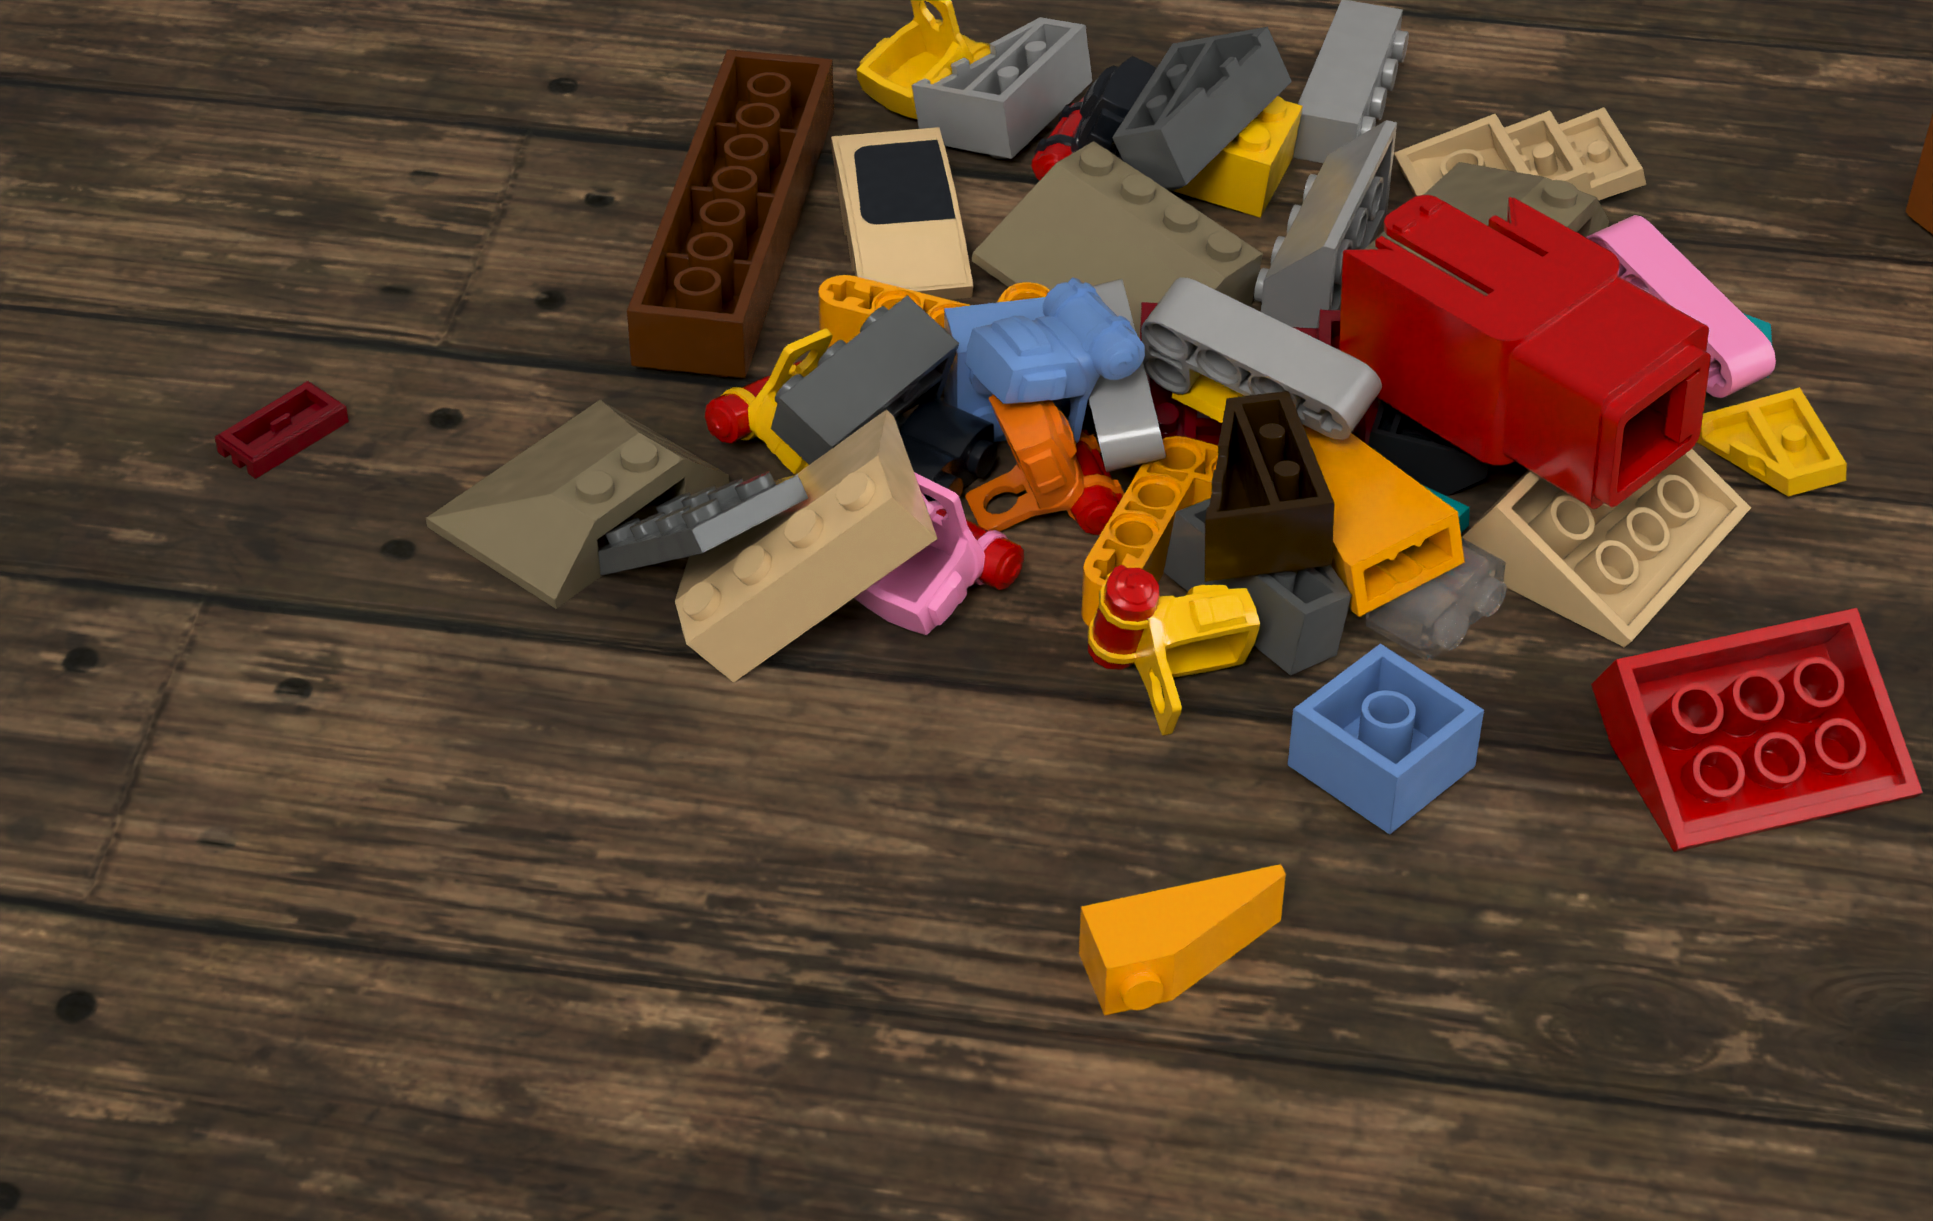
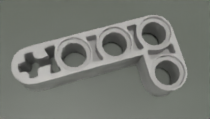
[1141,277,1382,440]
[1089,279,1166,473]

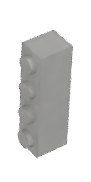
[1293,0,1409,163]

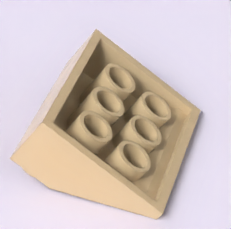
[675,409,938,682]
[1461,449,1751,647]

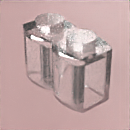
[1365,537,1507,661]

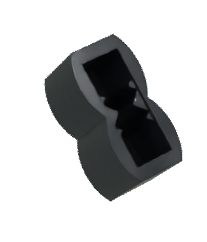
[899,398,997,501]

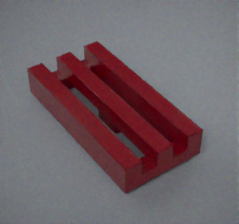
[215,381,349,479]

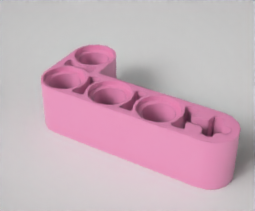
[1586,215,1776,398]

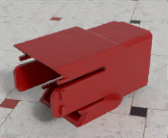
[1339,195,1711,509]

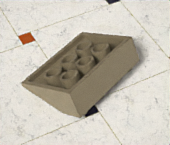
[972,141,1263,339]

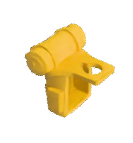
[856,0,991,119]

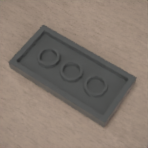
[598,471,809,576]

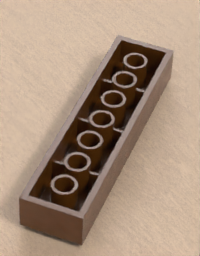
[627,49,834,378]

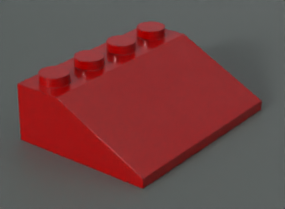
[1591,608,1923,852]

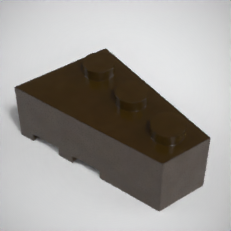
[1205,391,1334,582]

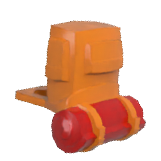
[965,395,1125,535]

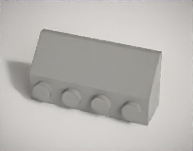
[1254,120,1397,328]

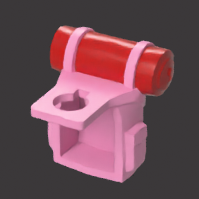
[854,472,1024,635]

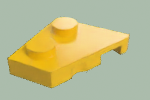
[1697,387,1847,497]

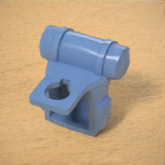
[966,277,1145,443]

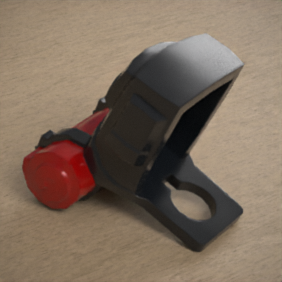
[1031,56,1157,181]

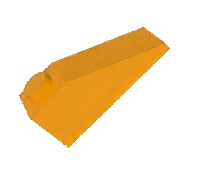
[1079,864,1286,1016]

